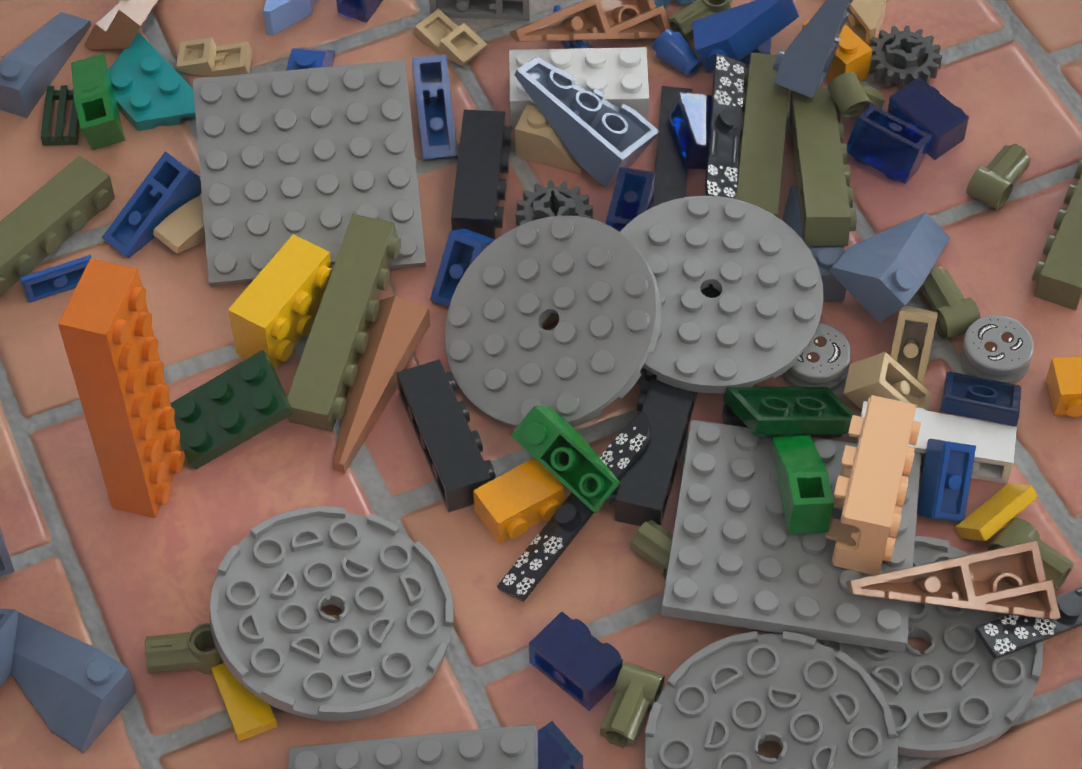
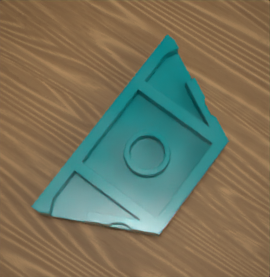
[109,33,195,131]

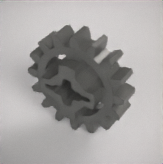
[869,26,942,91]
[515,180,593,226]

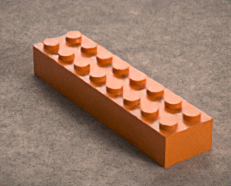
[58,258,185,518]

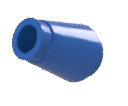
[652,29,702,78]

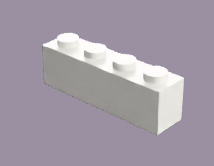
[857,401,1017,484]

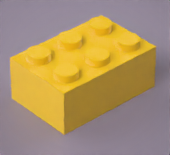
[228,234,332,369]

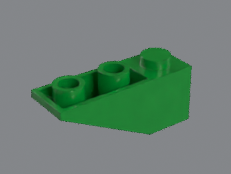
[71,53,125,150]
[510,406,621,513]
[771,435,834,534]

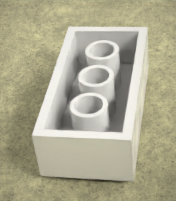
[509,47,649,129]

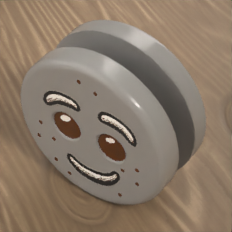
[960,315,1034,384]
[782,323,851,391]

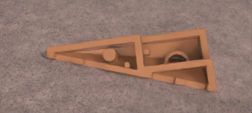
[84,0,159,50]
[510,0,671,42]
[333,295,430,474]
[846,541,1061,619]

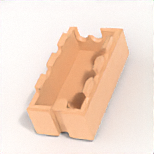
[825,395,921,575]

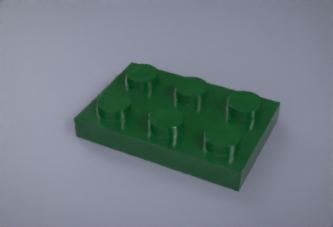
[170,350,294,470]
[724,387,857,438]

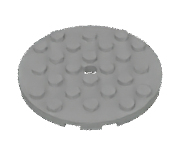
[620,196,823,394]
[445,215,661,429]
[209,506,454,721]
[817,536,1043,758]
[645,631,898,769]

